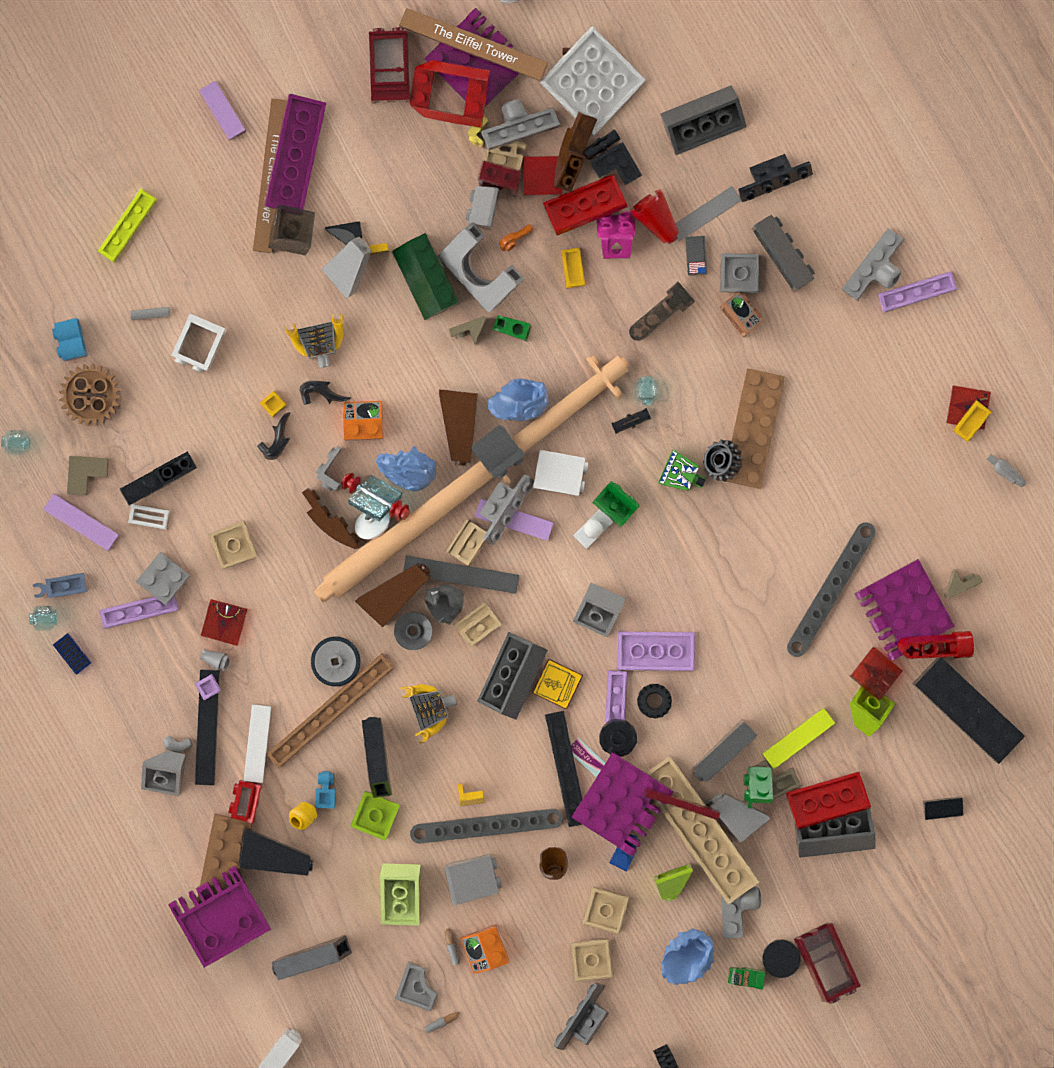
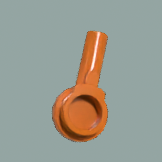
[499,224,533,251]

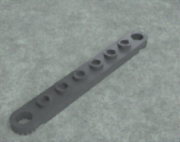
[787,522,875,657]
[410,809,563,844]

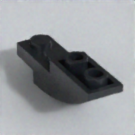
[119,451,197,506]

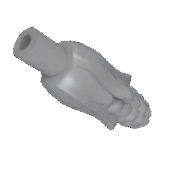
[987,454,1026,487]

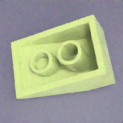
[380,863,421,926]

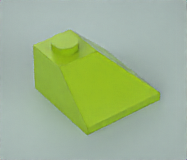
[849,679,895,737]
[654,863,693,901]

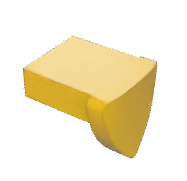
[457,783,485,806]

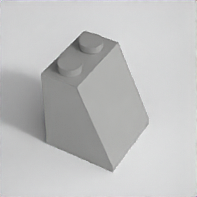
[445,854,502,905]

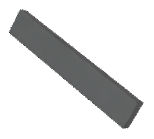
[403,555,519,594]

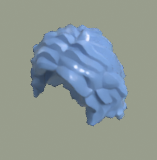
[488,378,549,421]
[375,446,436,492]
[661,929,714,985]

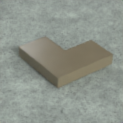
[67,456,109,495]
[753,760,801,800]

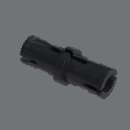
[584,129,621,160]
[611,408,651,434]

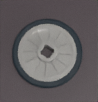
[311,636,360,687]

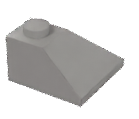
[141,751,185,796]

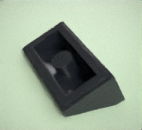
[923,796,963,820]

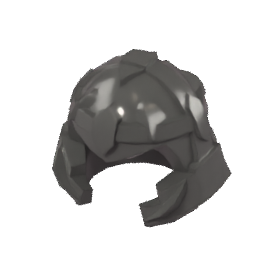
[424,584,464,625]

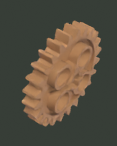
[59,364,122,426]

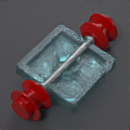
[341,473,410,522]

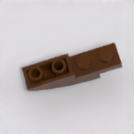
[554,112,597,192]
[302,488,360,549]

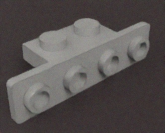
[479,474,534,545]

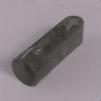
[629,282,695,341]

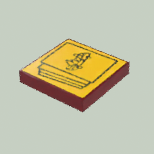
[532,659,583,710]

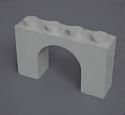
[437,222,525,313]

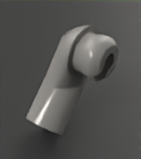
[163,736,193,753]

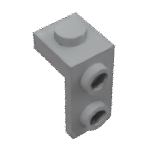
[316,446,342,492]

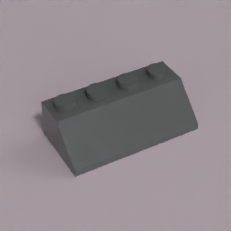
[660,85,747,155]
[752,214,815,292]
[477,632,548,720]
[794,809,876,858]

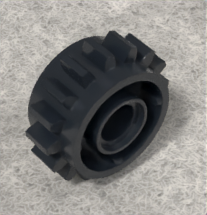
[703,439,743,482]

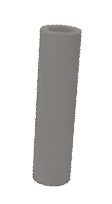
[131,307,170,320]

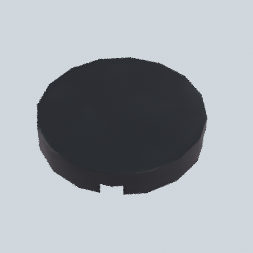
[599,719,637,757]
[762,939,801,978]

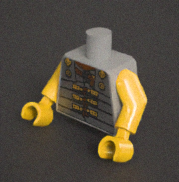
[285,313,344,368]
[400,684,457,744]

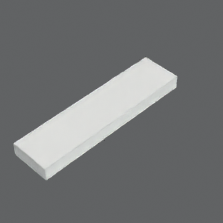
[243,704,272,783]

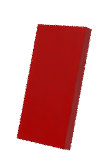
[543,174,628,236]
[786,772,871,830]

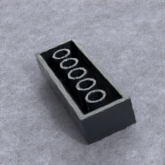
[912,657,1025,764]

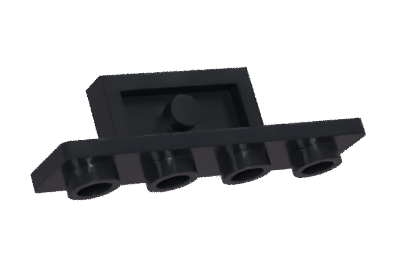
[738,154,813,202]

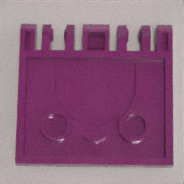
[424,8,520,107]
[854,559,955,661]
[572,752,674,857]
[168,866,271,968]

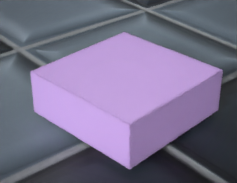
[195,674,221,700]

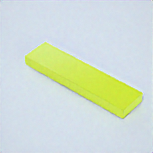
[97,189,157,262]
[762,708,835,769]

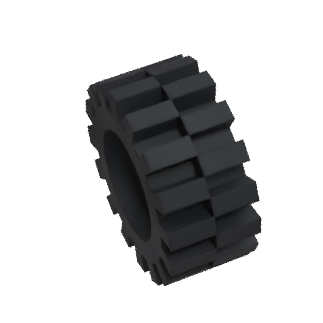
[637,683,672,719]
[653,1044,679,1068]

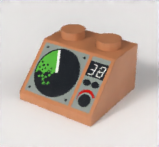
[719,292,763,337]

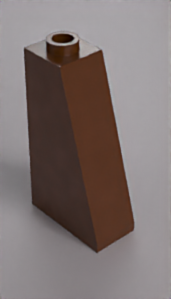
[439,389,478,466]
[355,563,432,628]

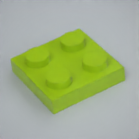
[350,791,400,841]

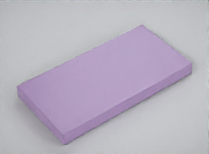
[618,631,695,671]

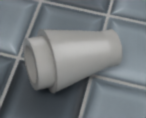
[200,649,230,671]

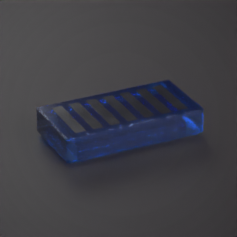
[53,633,92,675]

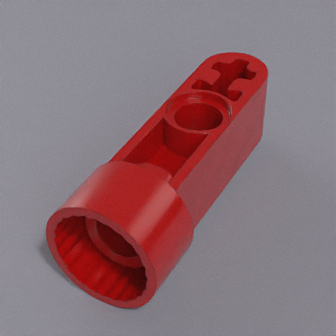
[898,631,974,659]

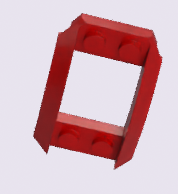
[410,60,491,128]

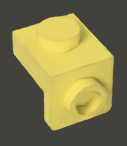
[467,117,489,147]

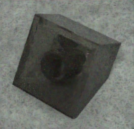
[268,204,315,256]

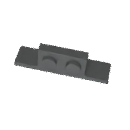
[554,982,609,1050]

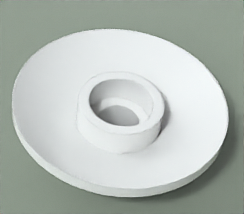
[355,506,390,540]

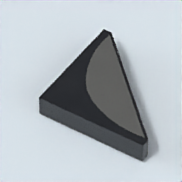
[325,221,363,245]

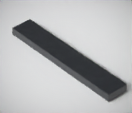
[195,670,220,786]
[545,711,583,827]

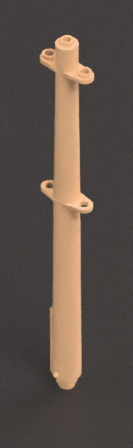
[314,356,630,603]

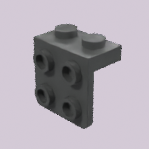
[471,425,525,479]

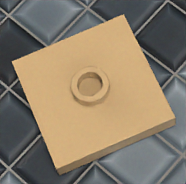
[208,521,258,570]
[582,887,630,934]
[570,938,613,982]

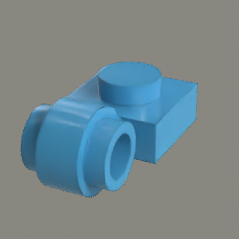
[315,771,336,808]

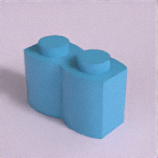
[52,318,88,362]

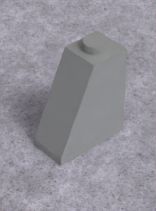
[322,236,371,298]
[710,793,770,843]

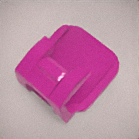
[597,211,636,259]

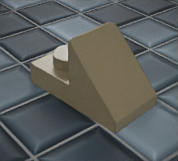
[449,316,486,344]
[944,569,983,598]

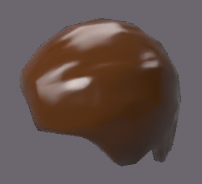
[539,847,568,880]

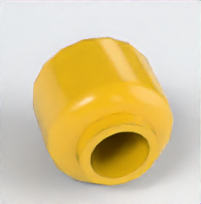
[289,802,317,830]

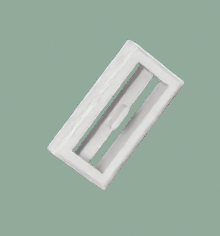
[128,504,170,530]

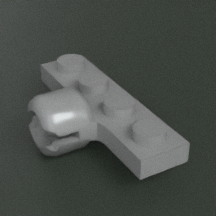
[481,99,560,151]
[842,228,904,301]
[721,887,761,938]

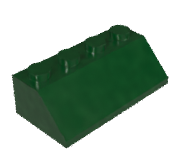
[392,233,459,320]

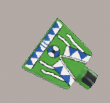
[658,450,706,491]

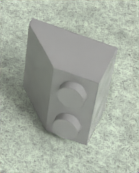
[466,186,499,230]
[573,583,626,637]

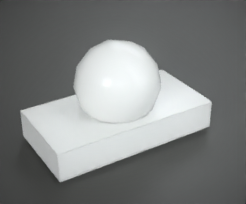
[573,509,613,549]

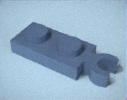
[33,573,87,598]

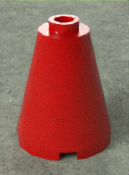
[630,189,679,244]

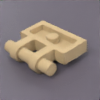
[482,141,526,171]

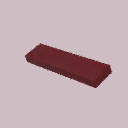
[643,786,720,820]

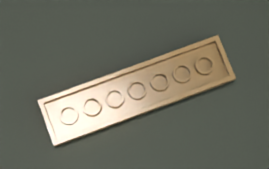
[646,756,760,904]

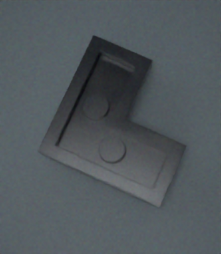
[590,142,642,186]

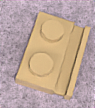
[446,519,486,567]
[455,602,501,647]

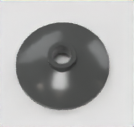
[394,612,432,650]

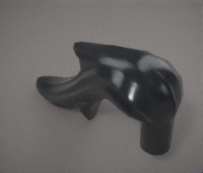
[299,380,352,405]
[257,412,291,460]

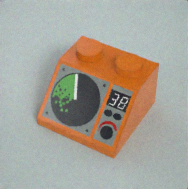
[343,401,384,441]
[460,924,509,974]

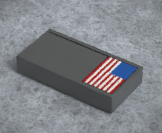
[685,236,707,276]

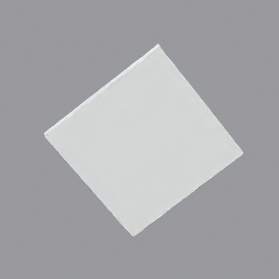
[539,26,646,136]

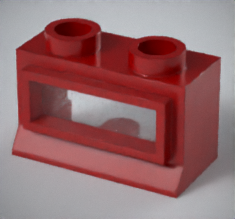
[228,780,263,823]

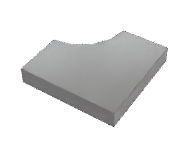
[395,962,438,1011]

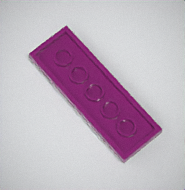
[264,93,326,215]

